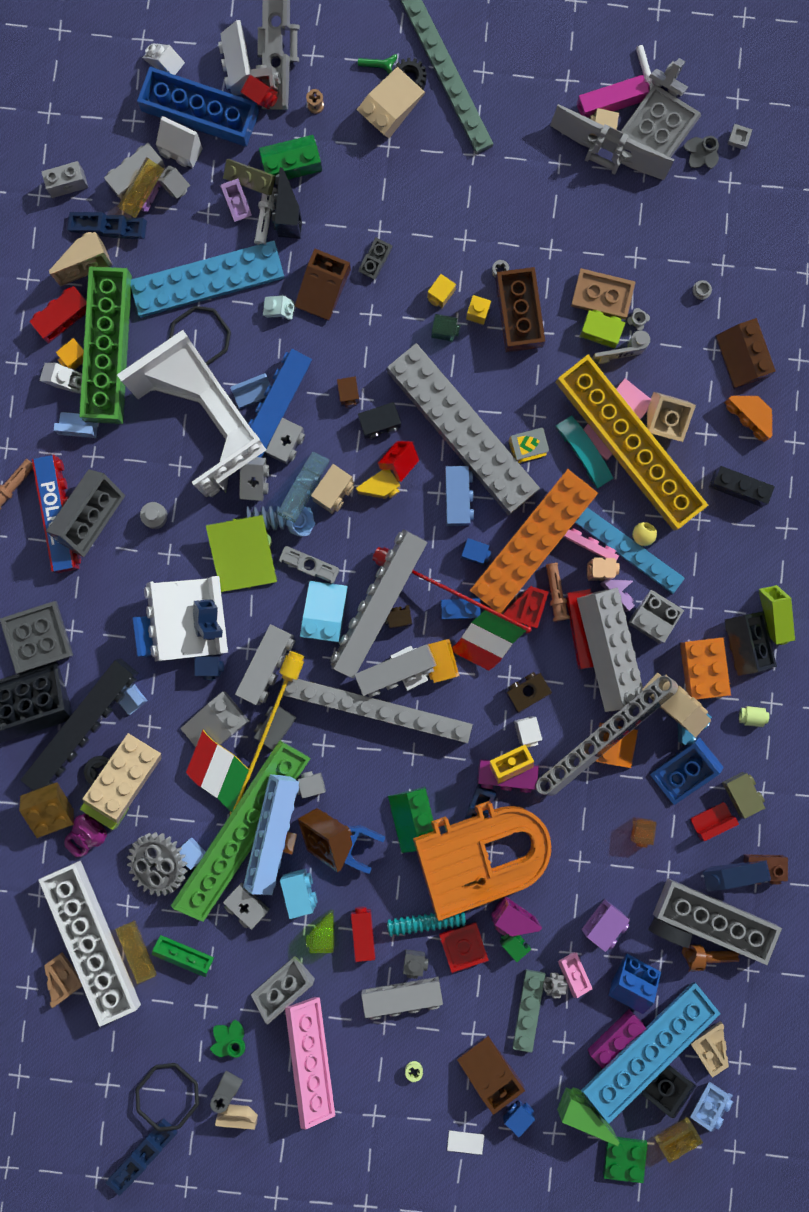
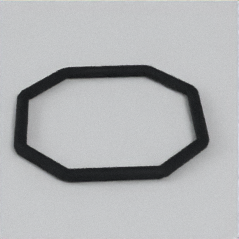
[169,306,231,366]
[135,1063,199,1131]

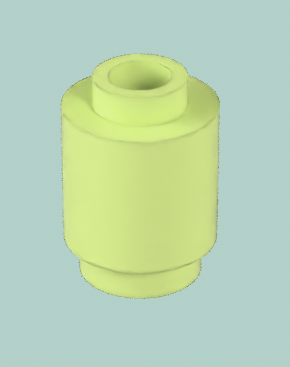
[739,706,769,727]

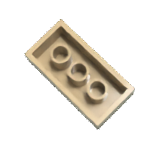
[83,733,161,824]

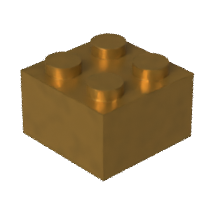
[19,782,74,838]

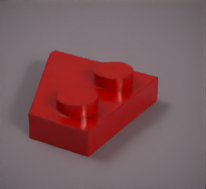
[503,586,549,629]

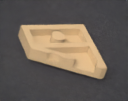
[690,1021,729,1078]

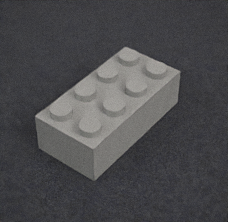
[235,624,295,705]

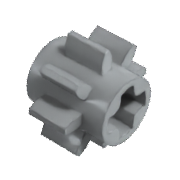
[543,973,568,998]

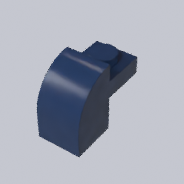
[193,599,223,640]

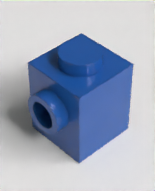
[503,1100,535,1137]

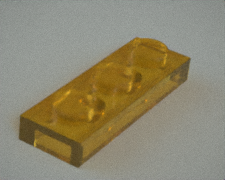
[118,157,164,218]
[115,920,157,984]

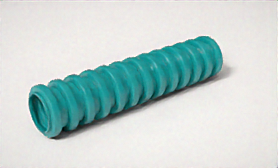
[387,912,466,937]

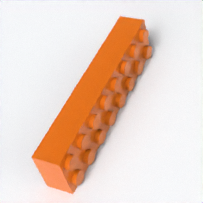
[470,469,598,613]

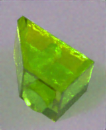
[306,910,334,953]

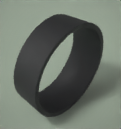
[648,917,692,948]

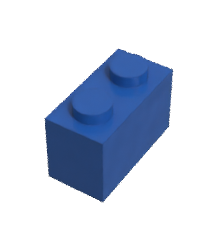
[441,598,481,620]

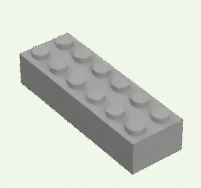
[577,587,643,712]
[653,878,782,965]

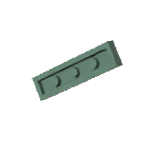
[512,969,545,1053]

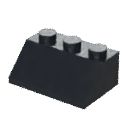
[725,611,777,676]

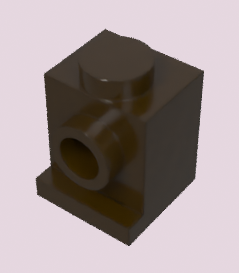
[385,605,412,628]

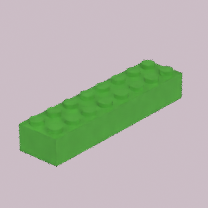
[80,267,132,424]

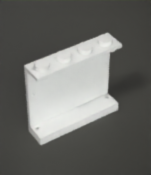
[144,576,228,661]

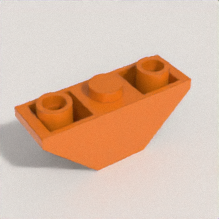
[724,396,772,442]

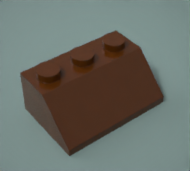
[715,318,776,389]
[298,808,352,872]

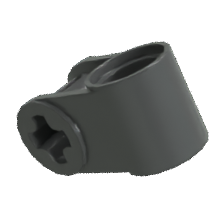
[210,1071,243,1113]

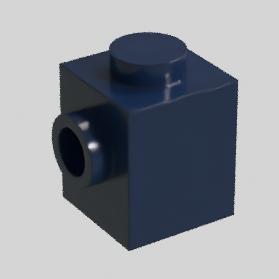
[195,657,224,680]

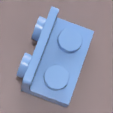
[690,1082,733,1132]

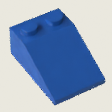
[650,737,724,805]

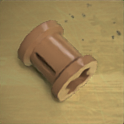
[306,89,324,114]

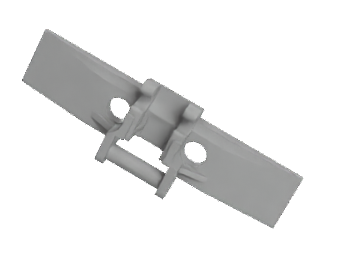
[258,0,300,110]
[550,104,675,180]

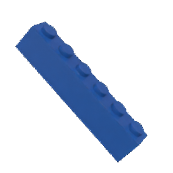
[248,349,312,458]

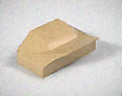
[215,1104,258,1130]

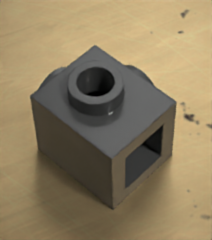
[403,949,428,979]

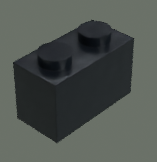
[358,402,401,440]

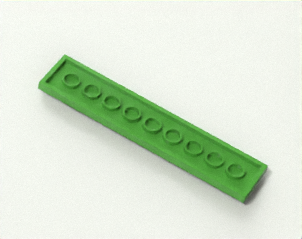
[171,740,311,922]

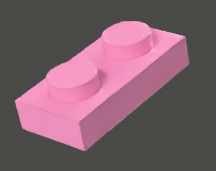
[558,952,592,998]

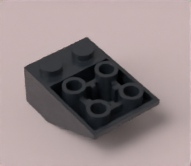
[272,167,302,239]

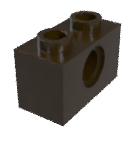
[506,672,552,712]

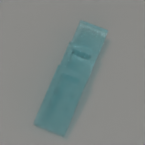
[277,452,330,523]

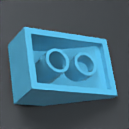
[300,581,348,643]

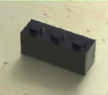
[709,466,775,507]

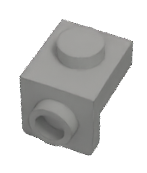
[250,65,281,90]

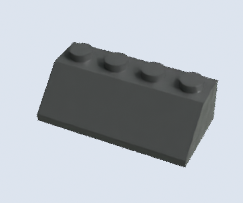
[46,469,125,557]

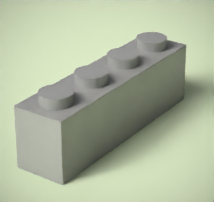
[354,644,437,698]
[361,977,443,1020]

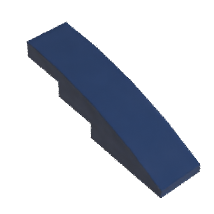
[67,212,147,239]
[105,1118,178,1196]

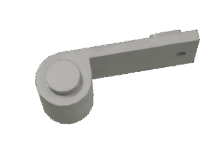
[592,330,650,364]

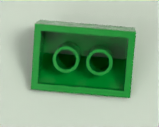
[259,135,322,183]
[388,787,434,853]

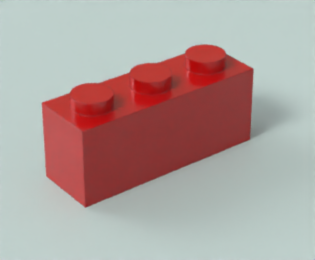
[29,286,87,344]

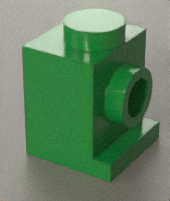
[500,934,531,962]

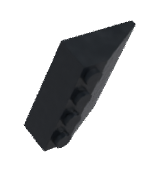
[0,661,72,743]

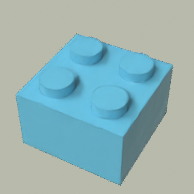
[280,869,318,919]

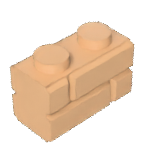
[587,558,619,581]

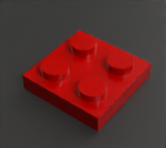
[439,922,489,973]

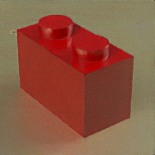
[240,75,278,109]

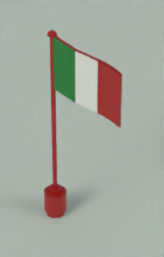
[372,547,532,671]

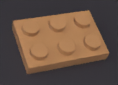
[571,268,635,320]

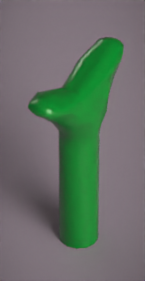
[358,54,397,74]

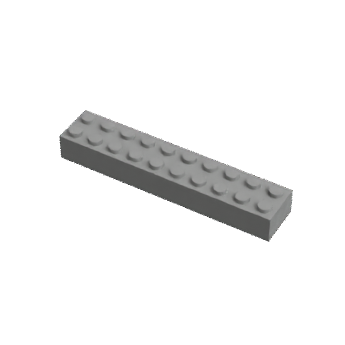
[387,343,540,515]

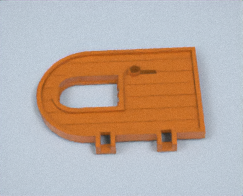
[413,801,551,921]

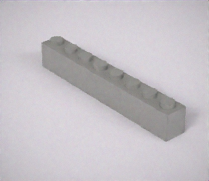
[330,529,427,679]

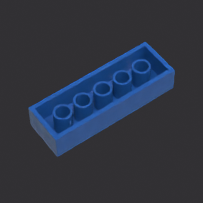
[137,67,259,147]

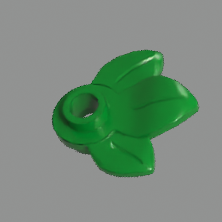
[210,1020,245,1058]

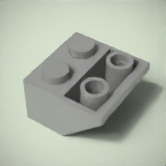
[627,590,684,644]

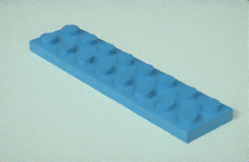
[131,241,285,318]
[581,982,721,1124]

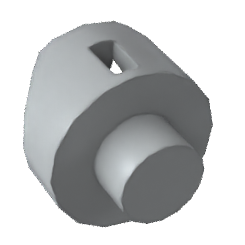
[140,502,168,529]

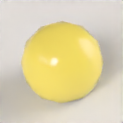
[633,522,657,546]

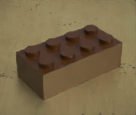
[495,267,545,352]

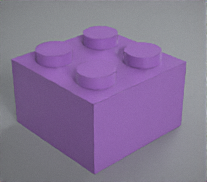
[581,899,630,952]

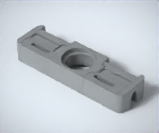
[279,546,339,584]

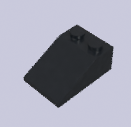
[641,1064,697,1118]

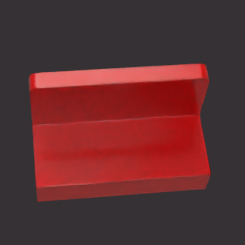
[378,441,419,482]
[690,802,739,842]

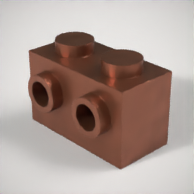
[744,854,788,885]

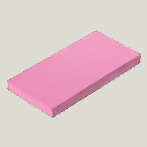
[583,378,651,461]

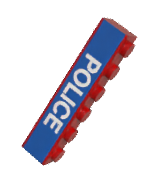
[32,455,81,573]

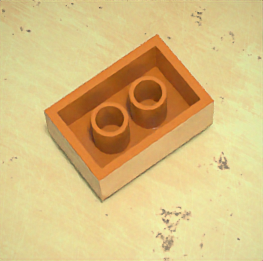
[680,638,731,699]

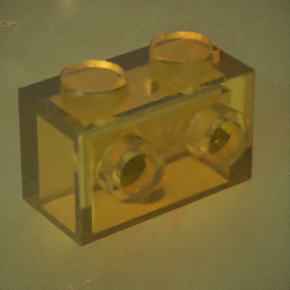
[654,1117,703,1163]

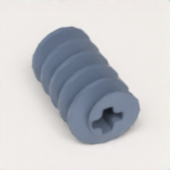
[247,506,287,531]

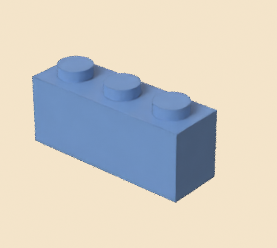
[445,466,474,526]

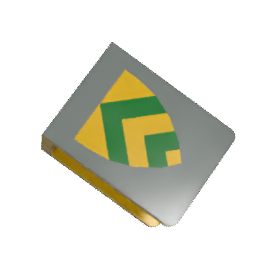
[509,428,549,463]

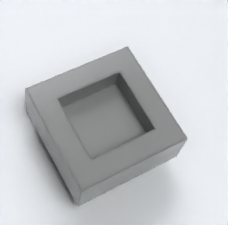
[727,124,752,150]

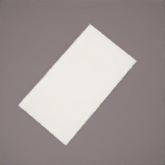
[447,1131,484,1155]

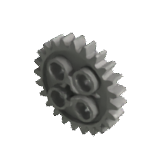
[127,832,187,896]

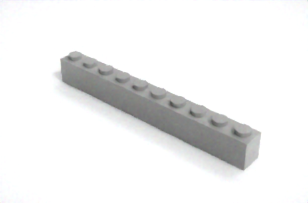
[282,679,473,743]

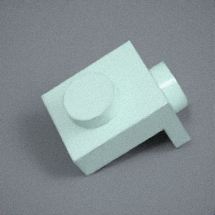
[263,296,294,320]

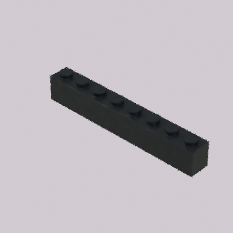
[21,658,139,791]

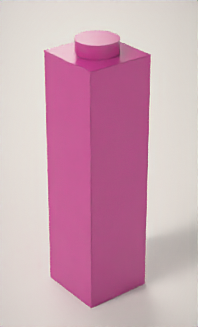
[577,75,650,119]

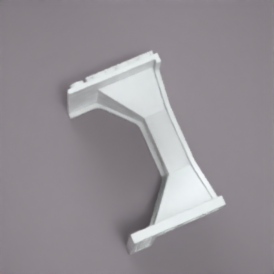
[117,330,266,497]

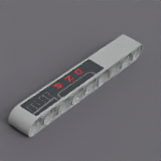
[536,676,678,796]

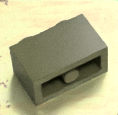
[722,772,765,819]

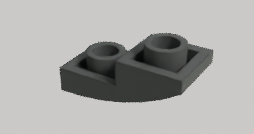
[358,237,393,280]

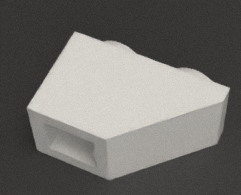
[142,43,185,75]
[40,363,82,394]

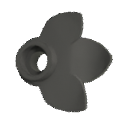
[684,136,719,169]

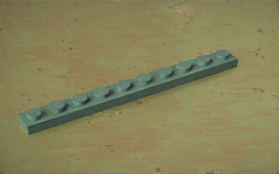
[400,0,493,154]

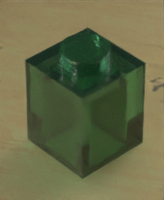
[431,314,460,342]

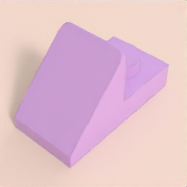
[221,178,252,222]
[600,580,635,612]

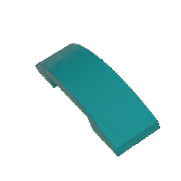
[555,415,613,489]

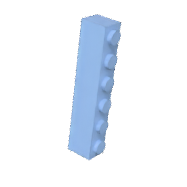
[243,774,299,895]

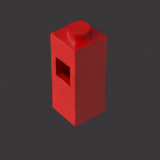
[351,907,376,962]

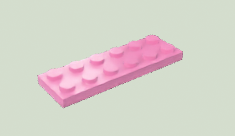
[285,997,335,1130]

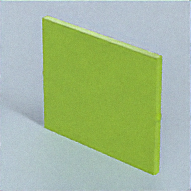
[206,515,277,592]

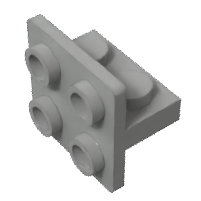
[649,58,688,97]

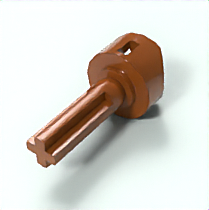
[682,944,739,972]

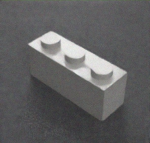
[104,143,166,202]

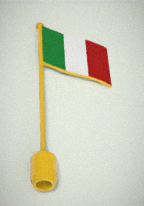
[186,651,304,815]

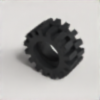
[393,58,426,90]

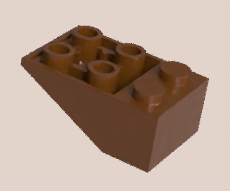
[294,249,351,321]
[457,1036,525,1115]

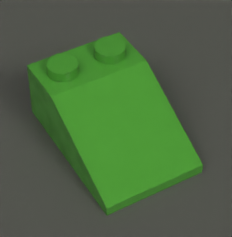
[557,1087,620,1146]

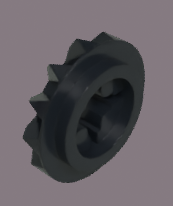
[84,756,110,785]

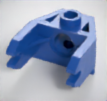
[344,825,385,874]

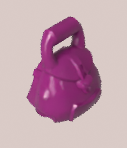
[64,813,107,857]

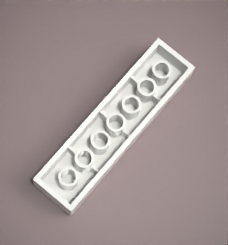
[39,860,141,1027]

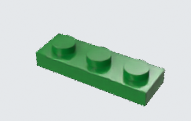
[151,935,214,977]

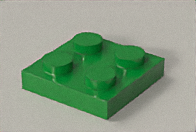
[603,1137,648,1183]

